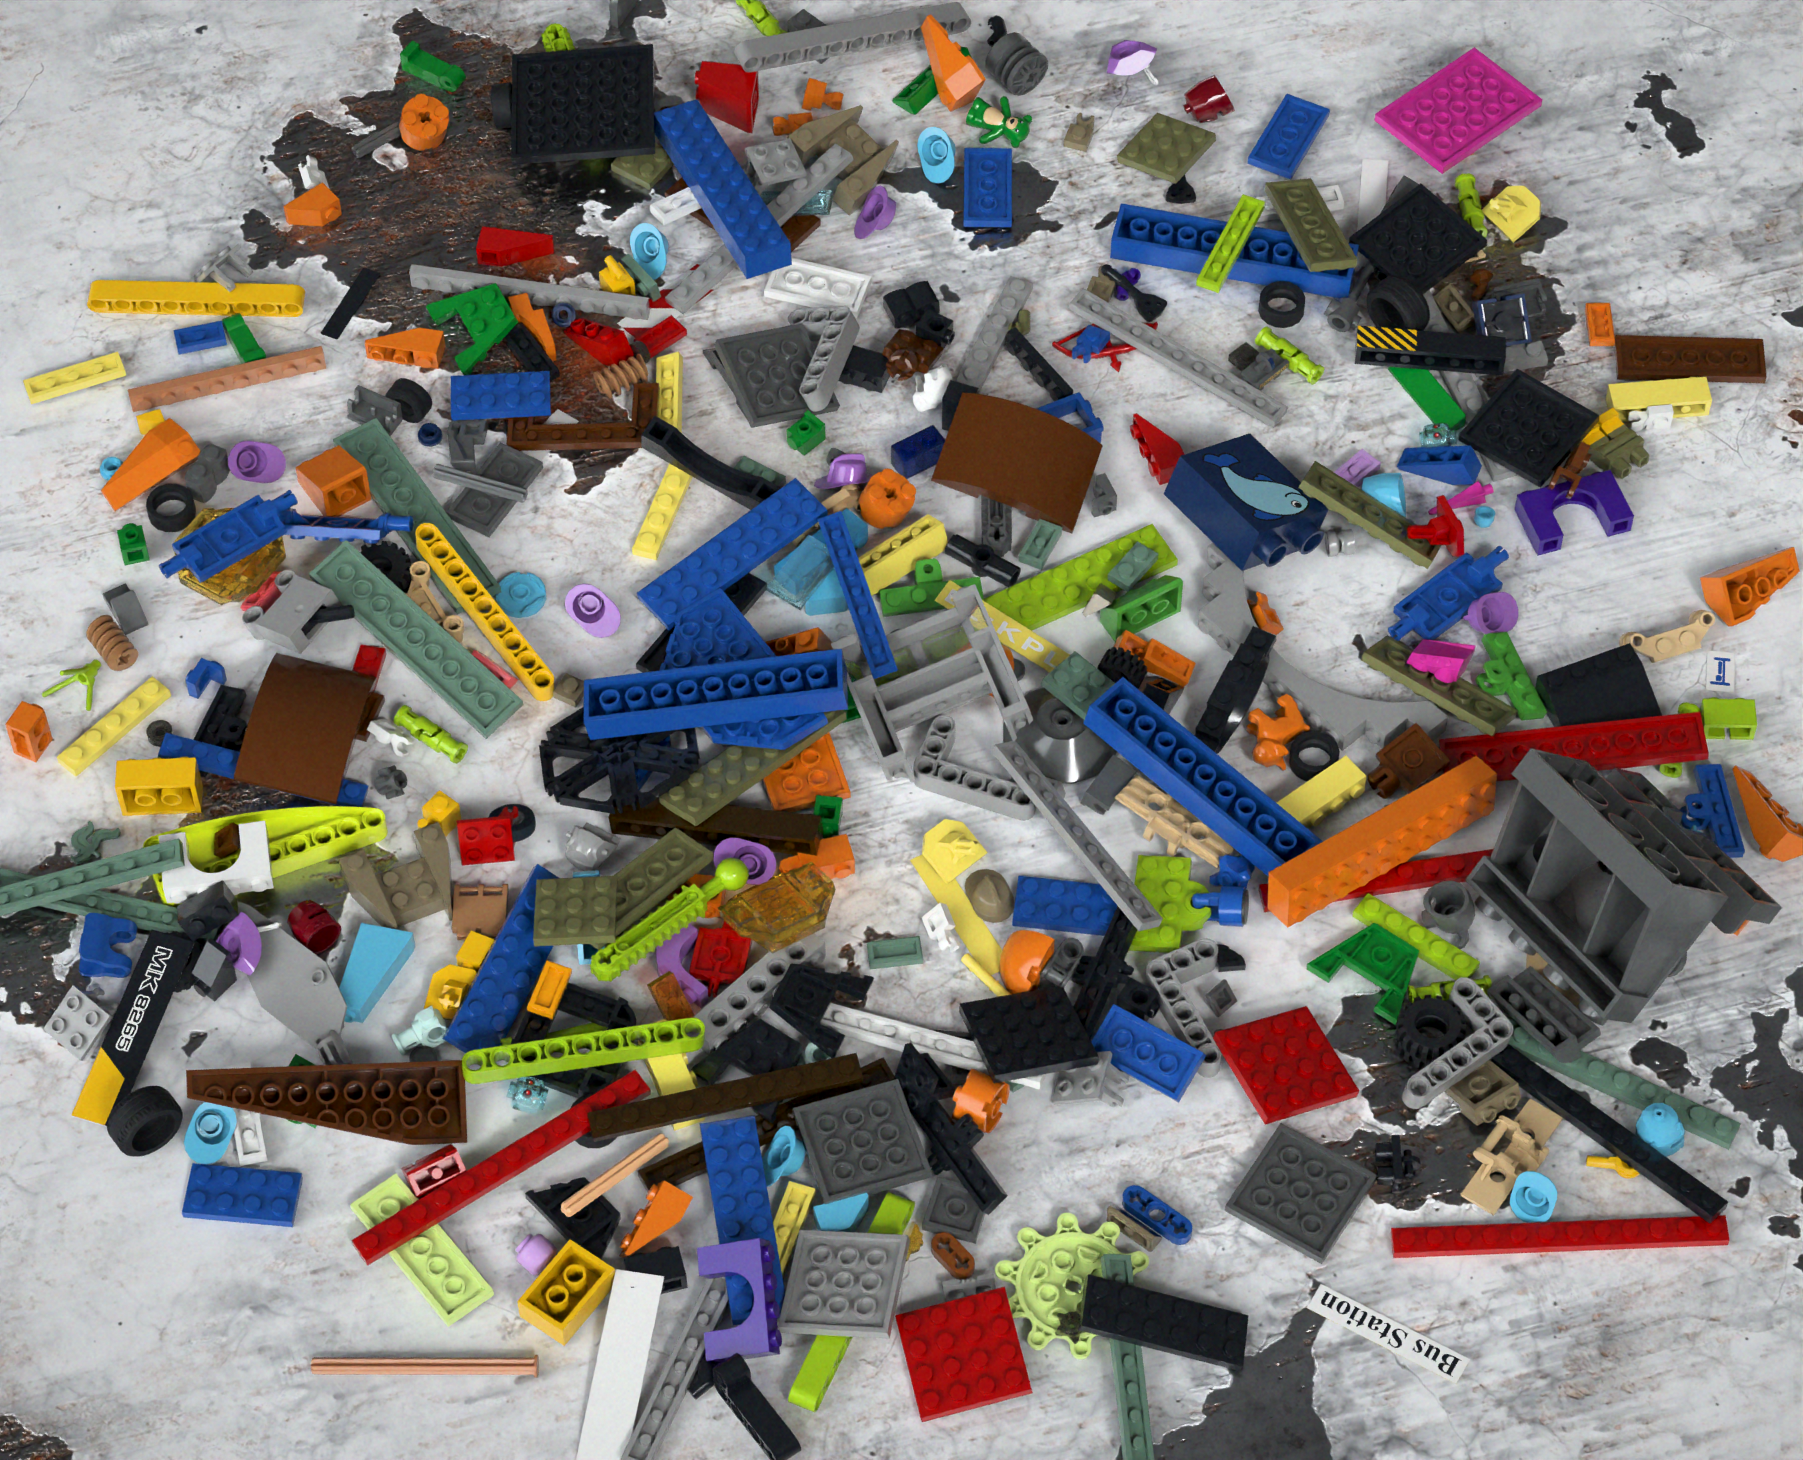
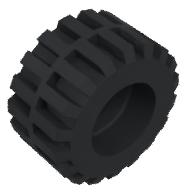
[1395,995,1466,1068]

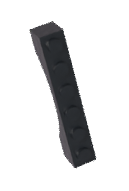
[641,416,781,510]

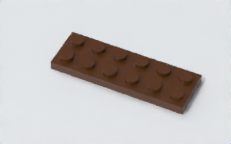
[1614,335,1767,384]

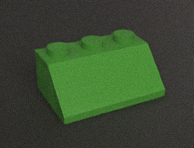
[1100,575,1183,642]

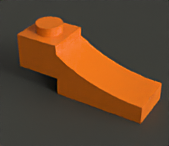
[508,293,557,361]
[1114,630,1196,687]

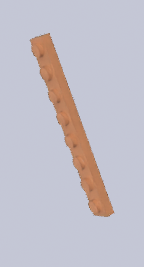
[128,346,326,412]

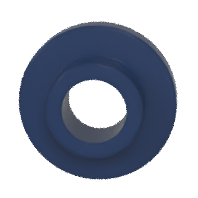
[551,302,576,327]
[418,423,443,447]

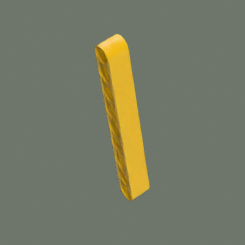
[87,280,305,317]
[416,523,554,701]

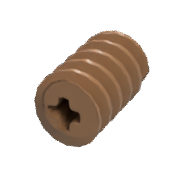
[593,354,648,399]
[86,615,138,671]

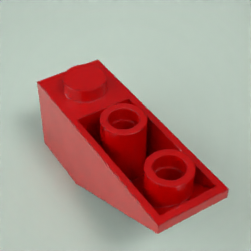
[476,226,555,267]
[563,318,634,366]
[1130,413,1185,485]

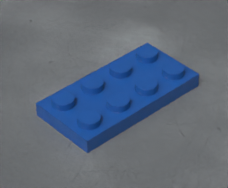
[1247,94,1330,180]
[964,148,1012,227]
[451,371,551,421]
[1012,876,1117,936]
[1091,1004,1206,1103]
[182,1163,303,1227]

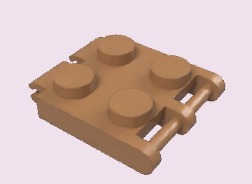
[452,884,509,940]

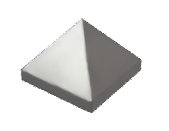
[1205,979,1237,1017]

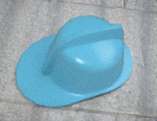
[917,127,956,184]
[630,223,669,280]
[184,1102,237,1165]
[762,1126,806,1187]
[1510,1171,1558,1223]

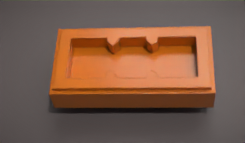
[1585,303,1615,346]

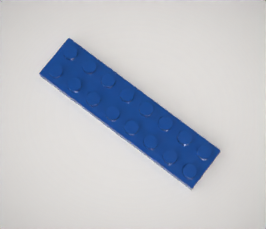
[637,478,828,631]
[442,864,559,1053]
[700,1116,785,1326]

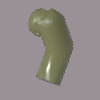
[1008,310,1030,336]

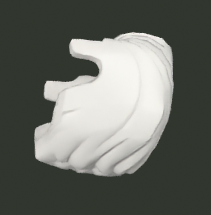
[913,364,953,413]

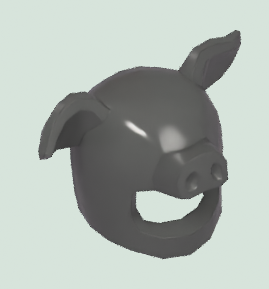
[1421,880,1475,949]

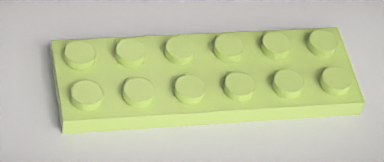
[350,1174,494,1327]

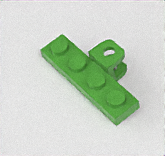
[879,558,984,617]
[1475,632,1547,721]

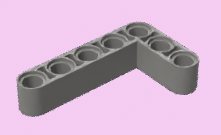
[788,306,860,412]
[913,715,1035,821]
[1145,938,1222,1078]
[1402,977,1513,1109]

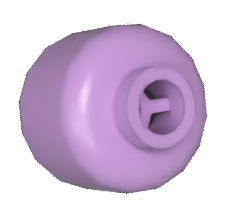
[516,1234,557,1276]

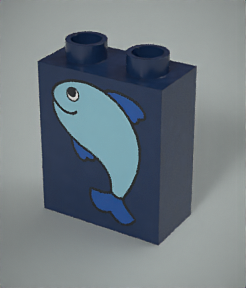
[1164,433,1329,571]

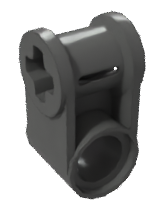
[1040,938,1084,988]

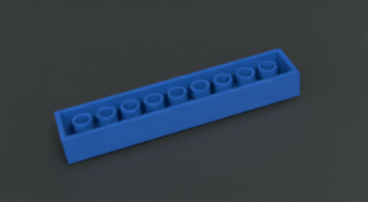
[654,99,792,279]
[1110,203,1359,298]
[584,649,848,740]
[1083,677,1323,877]

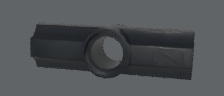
[945,534,1021,587]

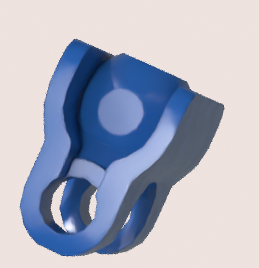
[79,913,137,978]

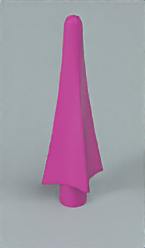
[1428,480,1494,515]

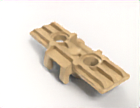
[1115,775,1235,868]
[1461,1099,1563,1216]

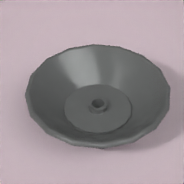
[1003,688,1117,784]

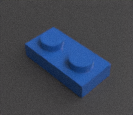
[173,321,227,355]

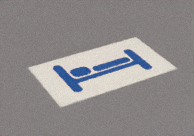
[1706,650,1735,693]

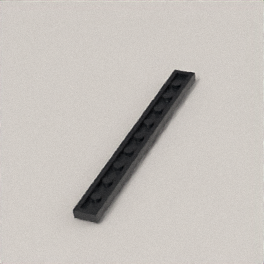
[1491,1044,1728,1223]

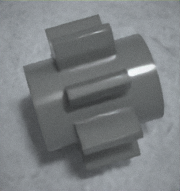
[375,765,407,799]

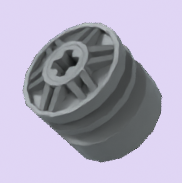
[985,32,1048,96]

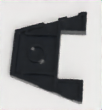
[769,963,874,1058]
[691,1019,804,1124]

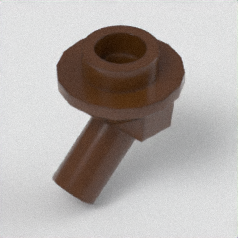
[1469,268,1493,301]

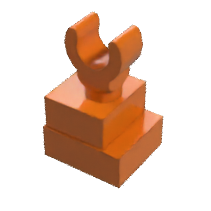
[802,78,844,111]

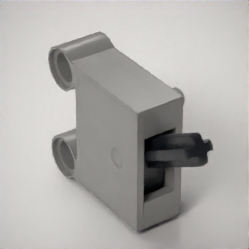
[242,569,355,654]

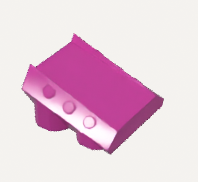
[1407,639,1476,683]

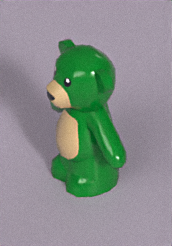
[966,96,1032,148]

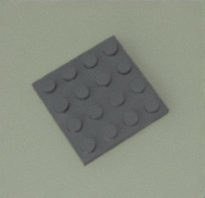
[714,323,840,428]
[793,1079,932,1204]
[1225,1123,1377,1264]

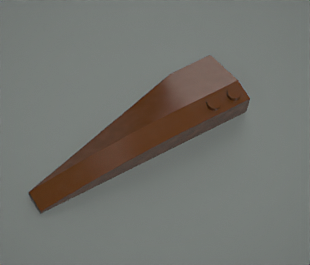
[186,1060,467,1145]

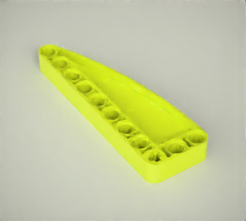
[143,806,388,908]

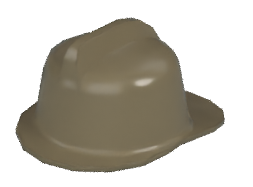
[965,869,1015,923]

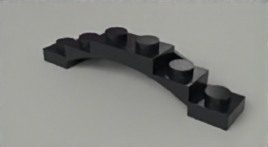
[1194,626,1276,754]

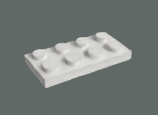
[764,257,871,318]

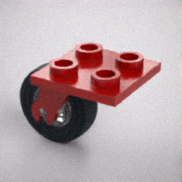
[457,804,536,866]

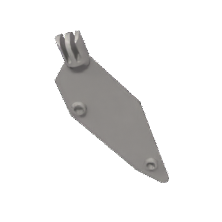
[224,901,353,1065]

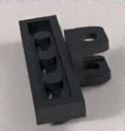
[193,685,247,778]

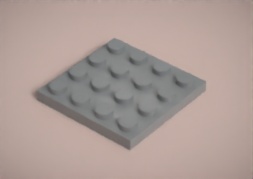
[778,1230,910,1339]

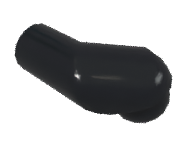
[987,15,1007,47]
[687,1359,716,1400]

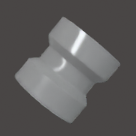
[1325,529,1355,557]

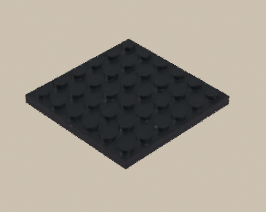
[511,44,655,165]

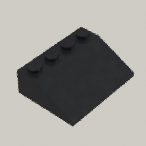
[1535,643,1662,727]

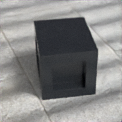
[916,309,955,348]
[1116,978,1160,1022]

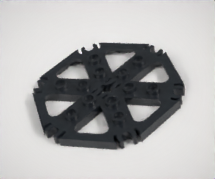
[539,707,700,814]

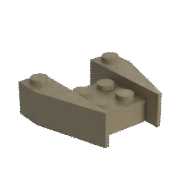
[787,105,899,216]
[339,822,453,930]

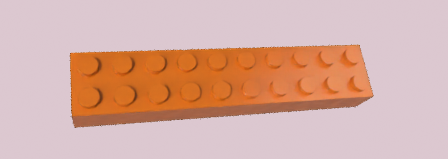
[1268,756,1497,928]

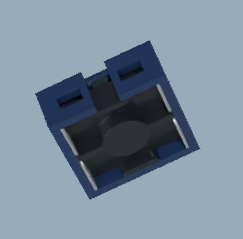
[1472,294,1532,346]

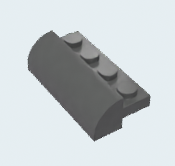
[1487,966,1601,1063]

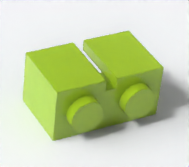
[1700,697,1757,740]

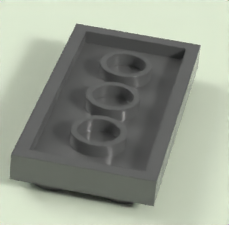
[446,442,543,538]

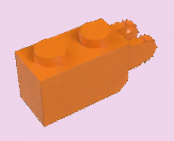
[779,834,855,885]

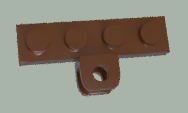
[1547,442,1592,499]

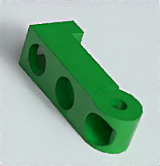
[400,40,466,92]
[222,313,266,364]

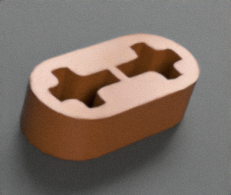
[931,1232,975,1280]

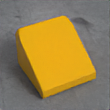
[136,409,165,435]

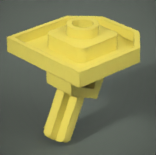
[1482,186,1541,243]
[922,819,988,884]

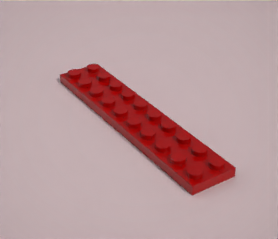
[1439,712,1709,782]

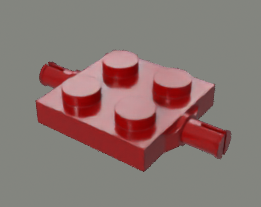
[689,914,753,998]

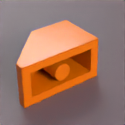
[284,182,342,227]

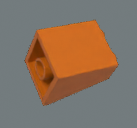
[295,445,371,517]

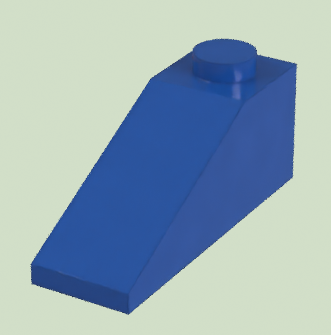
[1397,445,1482,485]

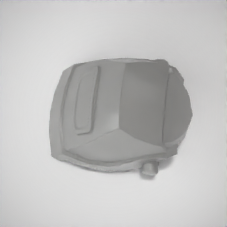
[565,822,621,871]

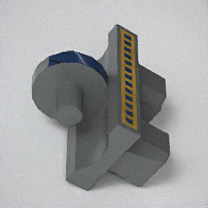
[1241,348,1289,391]

